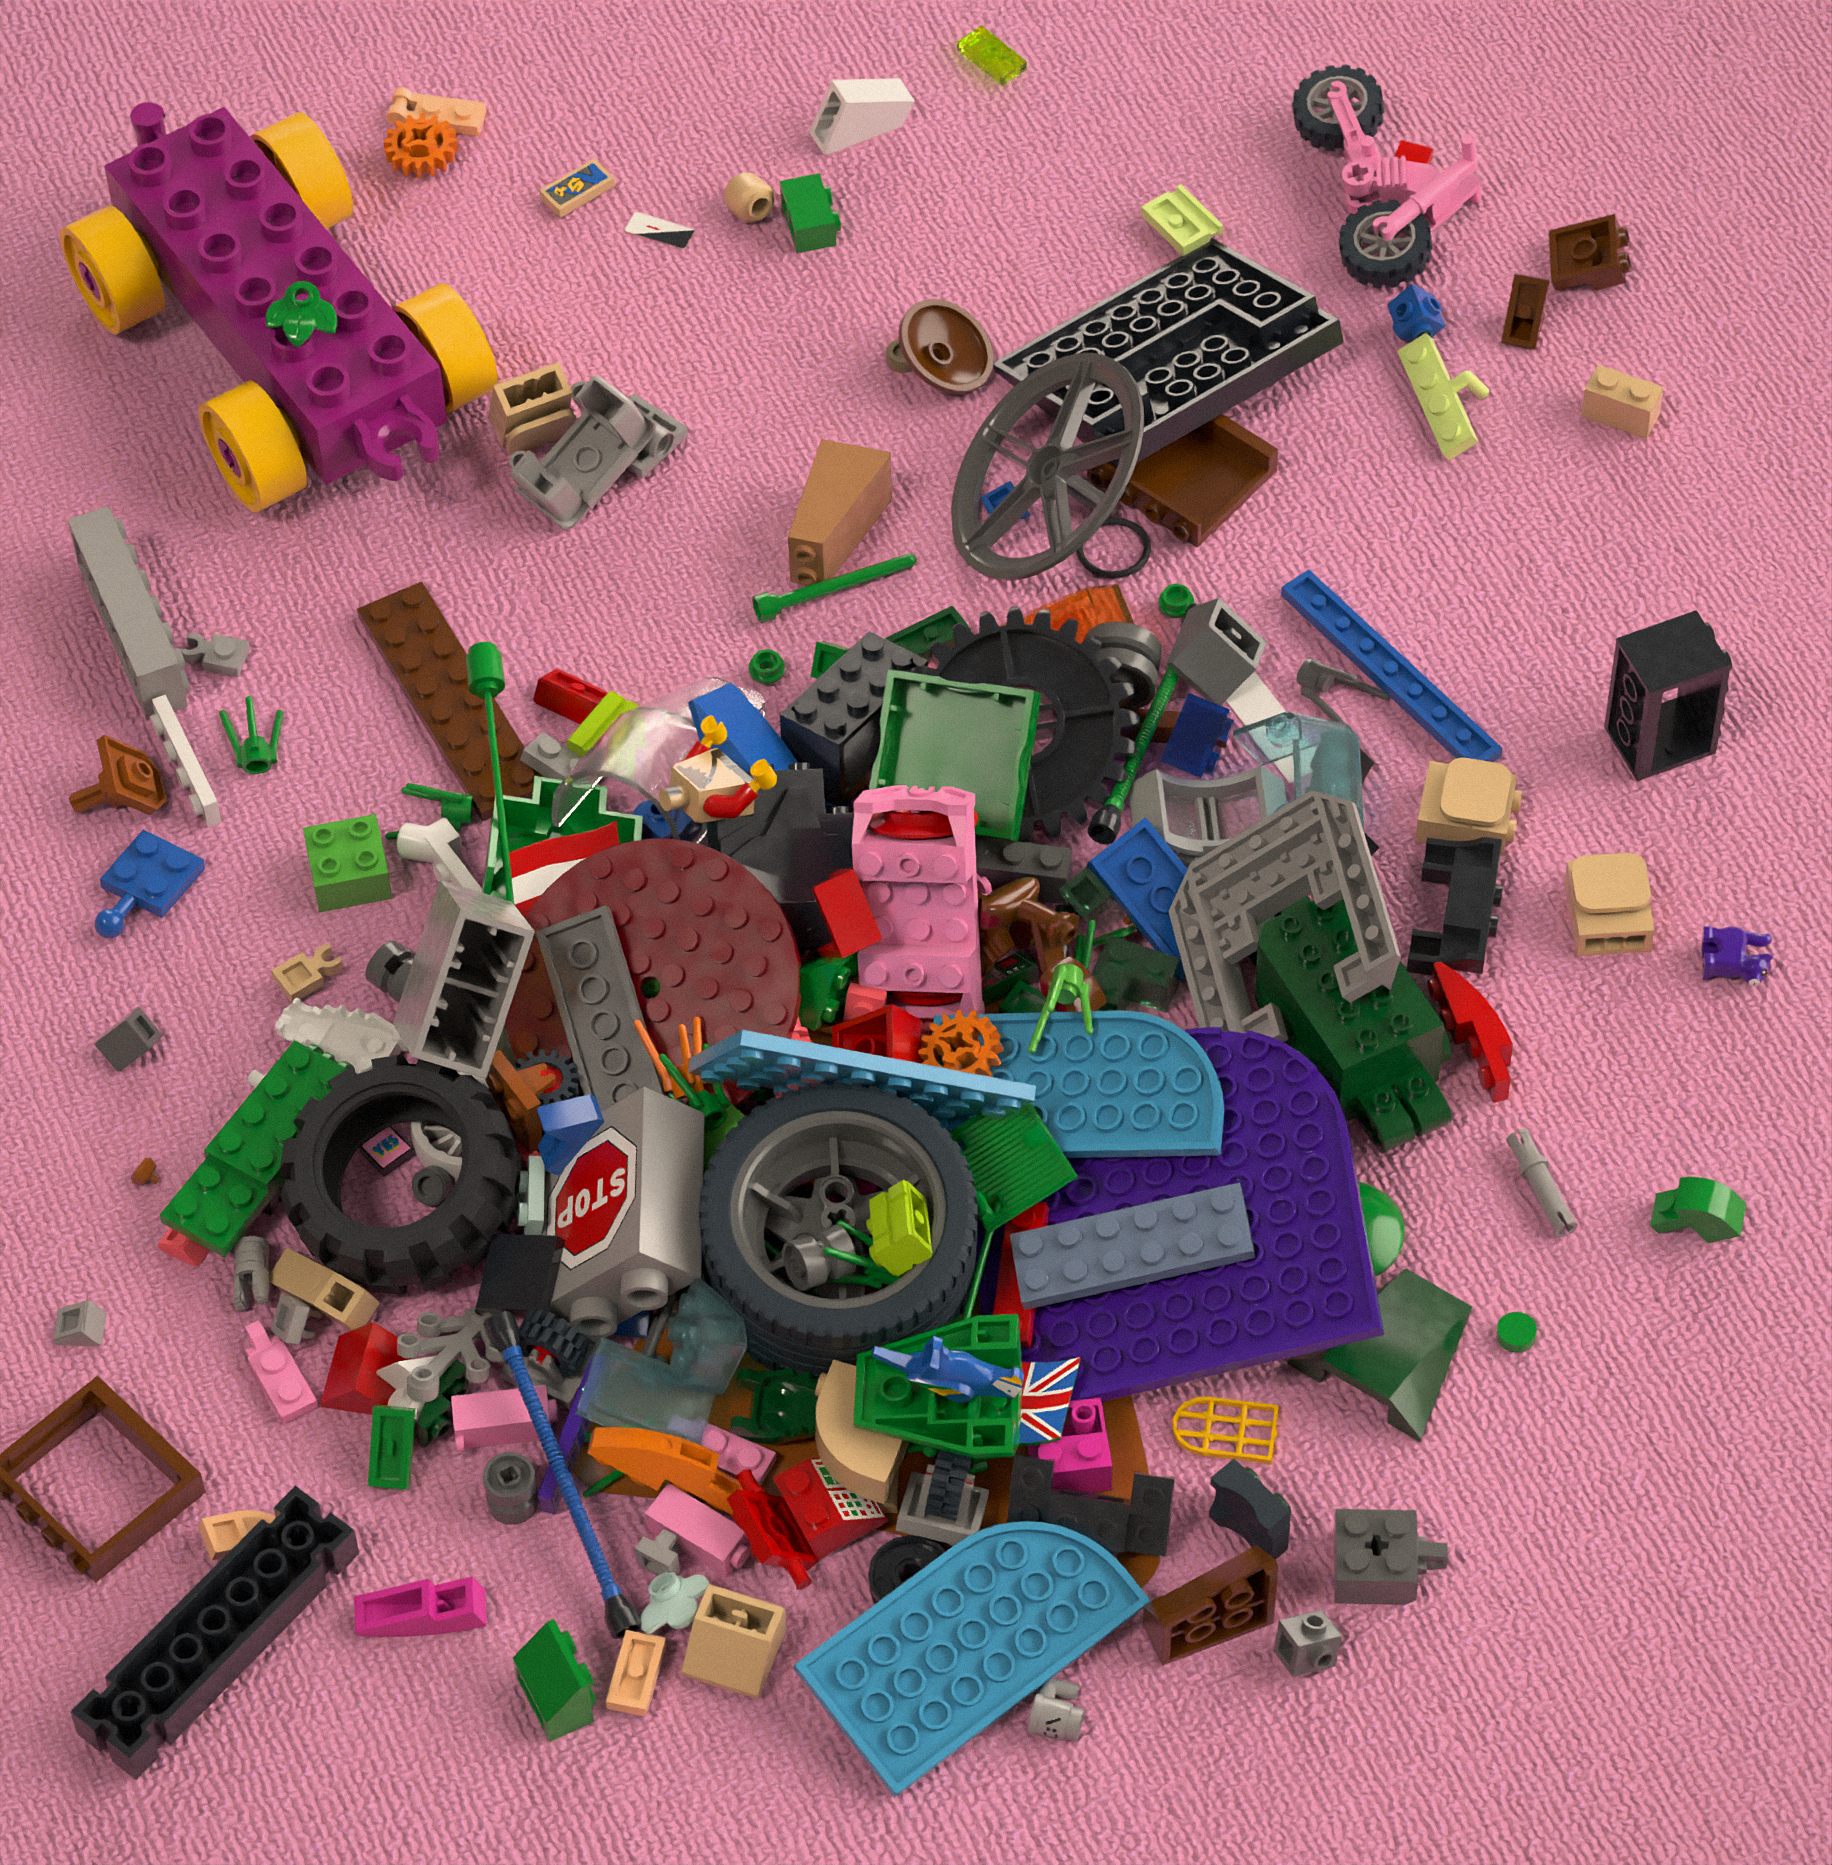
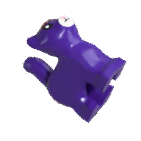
[1701,926,1773,986]

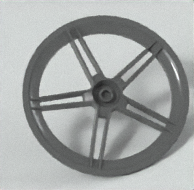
[951,353,1144,581]

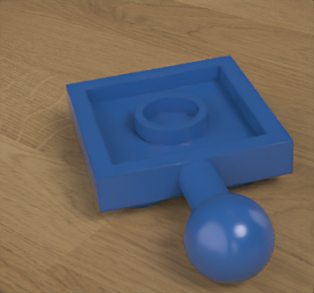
[94,829,205,939]

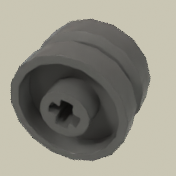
[1083,621,1162,709]

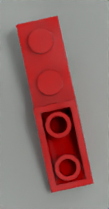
[1427,962,1513,1103]

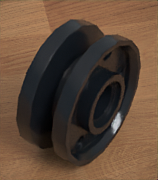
[868,1535,945,1606]

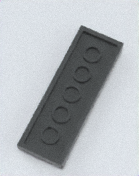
[535,905,667,1112]

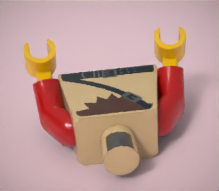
[659,715,777,823]

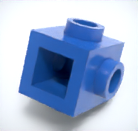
[1387,284,1446,342]

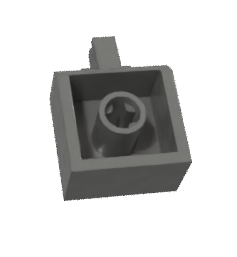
[1333,1509,1448,1605]

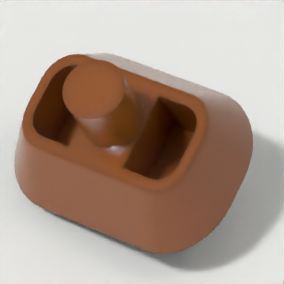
[131,1158,160,1186]

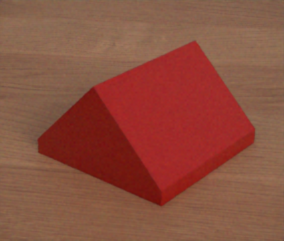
[320,1322,414,1415]

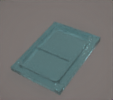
[575,1337,718,1445]

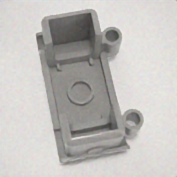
[509,375,656,530]

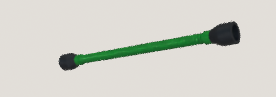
[1087,603,1201,845]

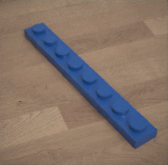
[1281,569,1502,762]

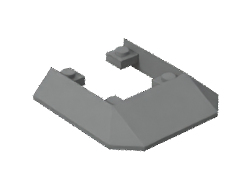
[1168,790,1401,1042]

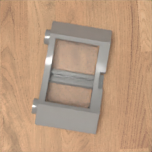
[1129,766,1287,867]

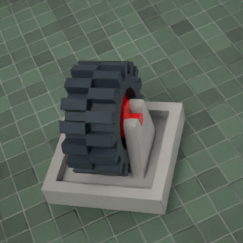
[501,1309,609,1410]
[895,1449,990,1546]

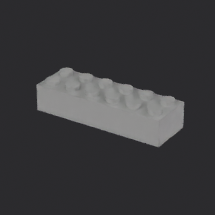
[68,506,190,721]

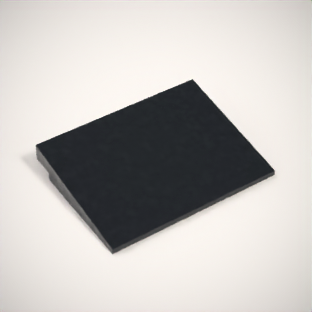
[993,238,1344,469]

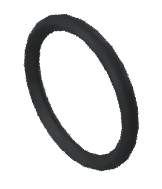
[1076,517,1151,578]

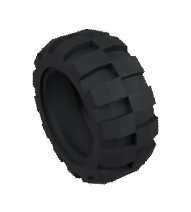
[279,1054,522,1295]

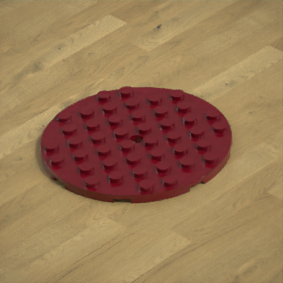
[505,839,801,1109]

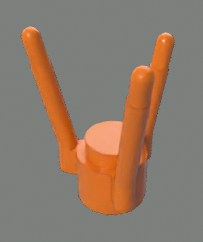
[634,1017,706,1099]

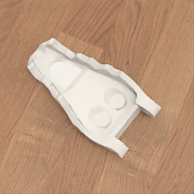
[275,998,409,1074]

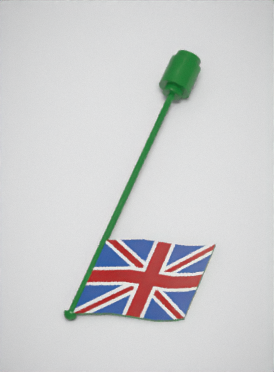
[923,1199,1081,1457]

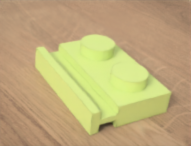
[1141,184,1223,256]

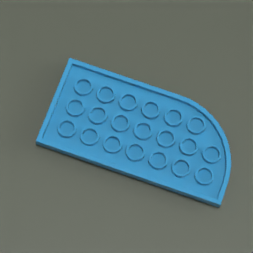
[928,1011,1224,1158]
[688,1030,1036,1118]
[793,1521,1151,1798]

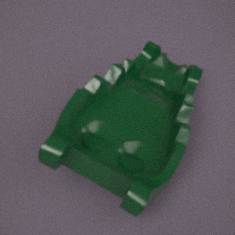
[729,1368,818,1444]

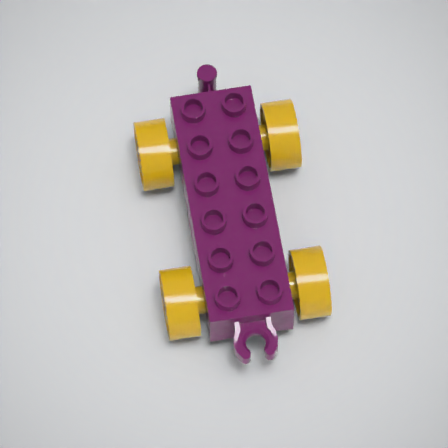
[59,102,498,513]

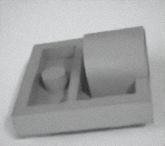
[626,394,688,479]

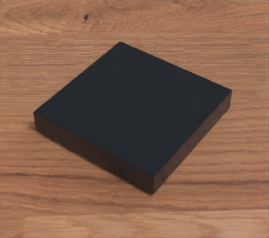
[476,1234,565,1315]

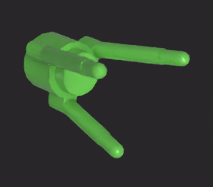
[1028,963,1093,1054]

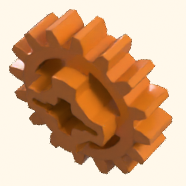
[383,113,458,179]
[919,1009,1004,1077]

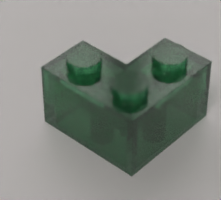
[1092,935,1180,1013]

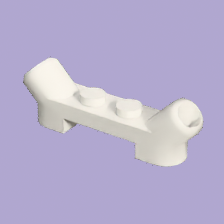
[397,818,482,892]

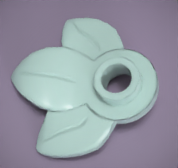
[640,1572,710,1634]

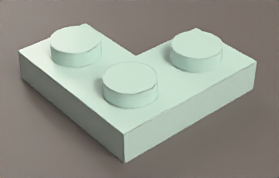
[514,1156,545,1235]

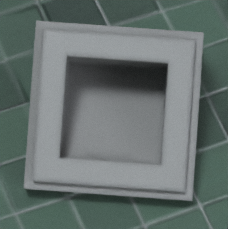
[53,1300,106,1346]

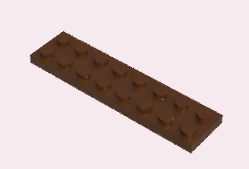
[357,581,543,822]

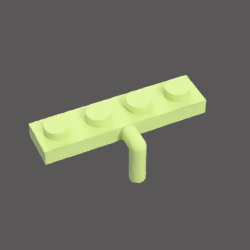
[1397,333,1489,460]

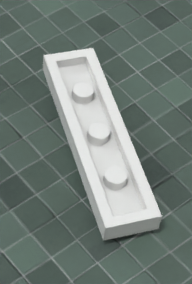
[150,695,222,828]

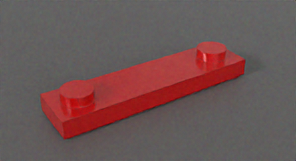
[993,1202,1049,1348]

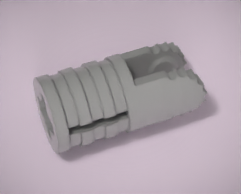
[234,1236,269,1311]

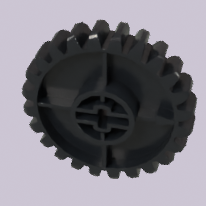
[912,606,1140,843]

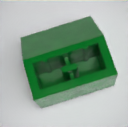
[798,950,860,1031]
[512,1619,597,1742]

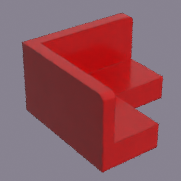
[812,868,883,958]

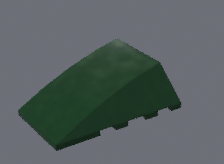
[1287,1268,1472,1443]

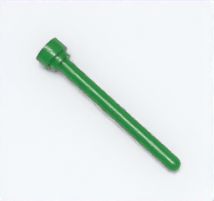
[752,553,916,623]

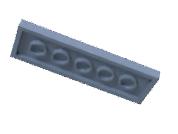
[1010,1182,1256,1310]

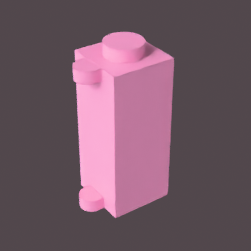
[451,1385,558,1452]
[645,1483,750,1578]

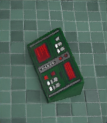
[981,951,1039,1007]

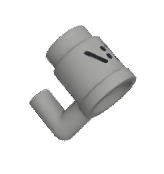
[1028,1678,1084,1741]

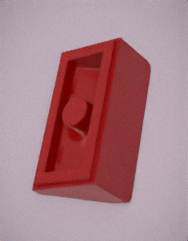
[533,668,608,725]

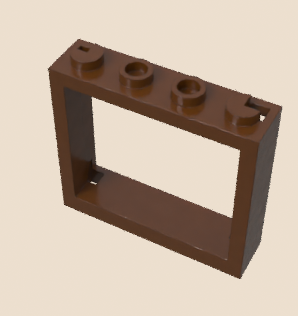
[0,1375,206,1583]

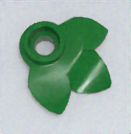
[266,281,337,348]

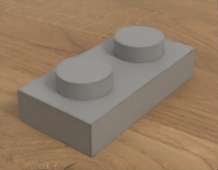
[520,732,603,785]

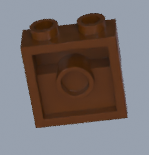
[1548,214,1632,291]

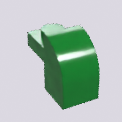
[1650,1177,1746,1243]

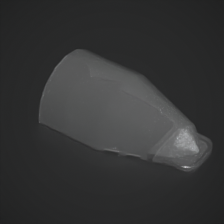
[551,677,766,844]

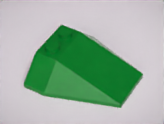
[853,1314,1022,1458]

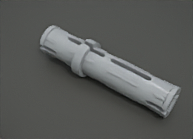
[1506,1129,1578,1237]

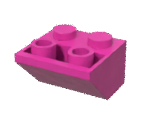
[1025,1397,1112,1493]

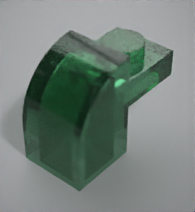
[1058,866,1115,923]

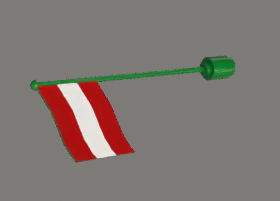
[465,642,619,918]

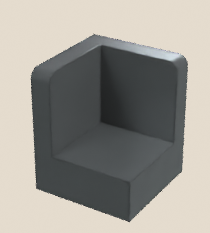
[94,1006,163,1072]

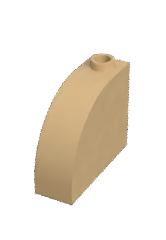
[815,1360,910,1504]

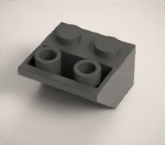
[1167,598,1267,708]

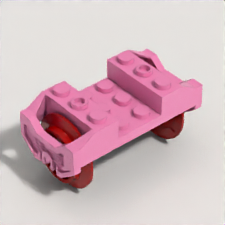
[852,785,985,1018]

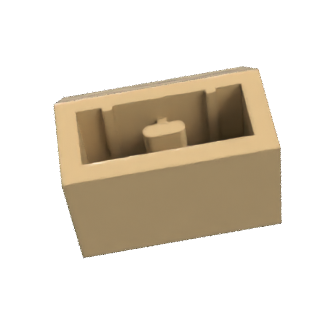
[681,1584,787,1699]

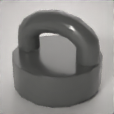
[412,1165,455,1206]

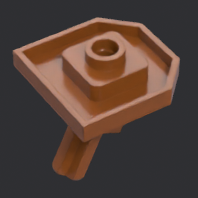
[69,735,168,815]

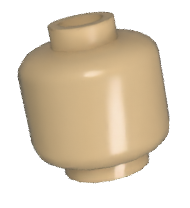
[724,172,774,223]

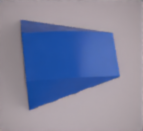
[688,682,798,773]

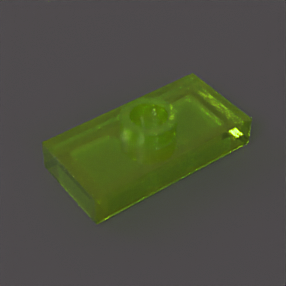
[957,25,1027,86]

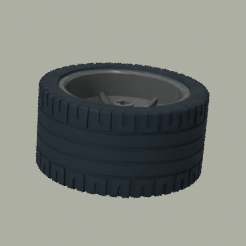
[699,1082,978,1379]

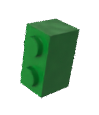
[780,173,841,254]

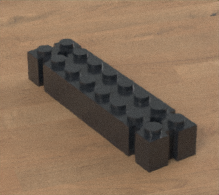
[70,1485,359,1780]

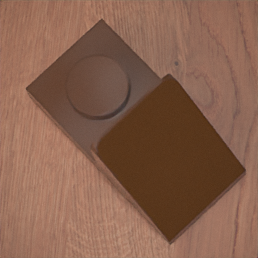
[1501,273,1550,349]

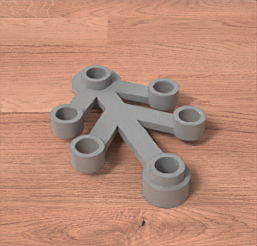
[397,1305,504,1402]

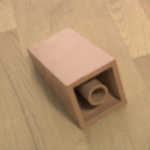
[788,439,892,586]

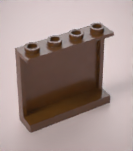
[1087,414,1278,548]

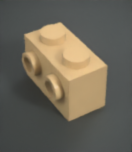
[1581,365,1664,439]

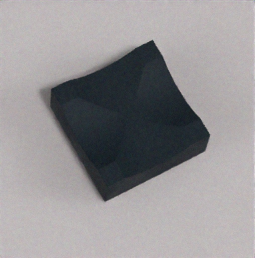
[1209,1459,1291,1560]

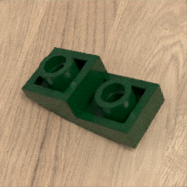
[418,1359,469,1447]

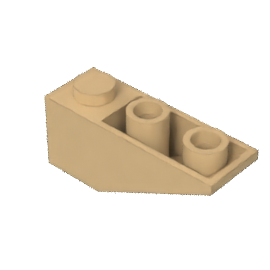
[269,1248,380,1331]

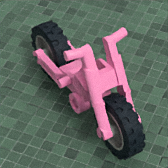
[1292,65,1482,288]

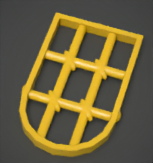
[1172,1397,1279,1464]

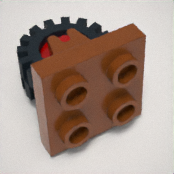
[485,1049,579,1154]

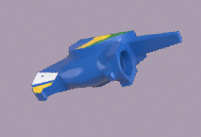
[871,1336,1024,1403]

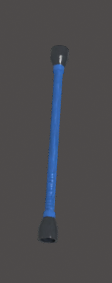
[483,1311,642,1639]

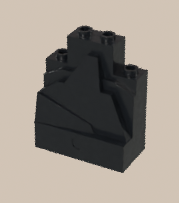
[706,763,862,950]

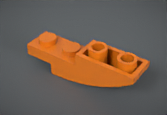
[587,1427,743,1515]

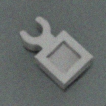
[181,633,250,677]

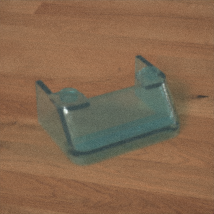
[1233,712,1364,831]

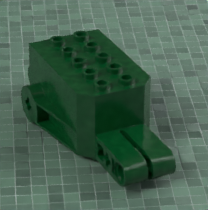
[1248,895,1452,1153]

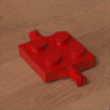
[726,1469,818,1590]

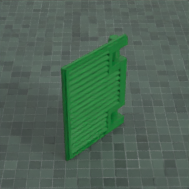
[949,1103,1078,1234]

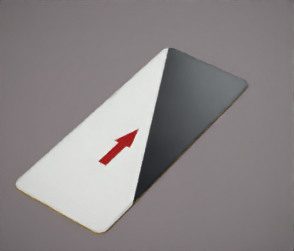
[625,212,694,249]

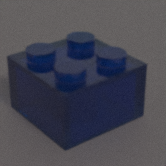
[1160,693,1235,780]

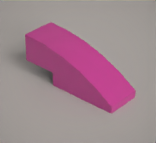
[354,1576,487,1637]

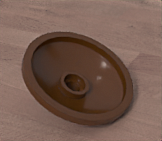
[898,299,994,394]

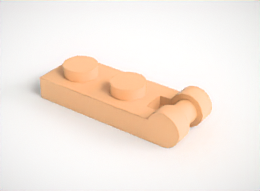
[386,87,486,137]

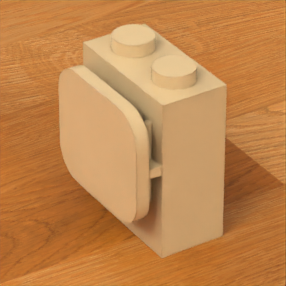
[489,362,576,455]
[1416,758,1523,856]
[1564,853,1654,956]

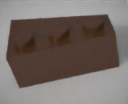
[1143,1545,1278,1666]

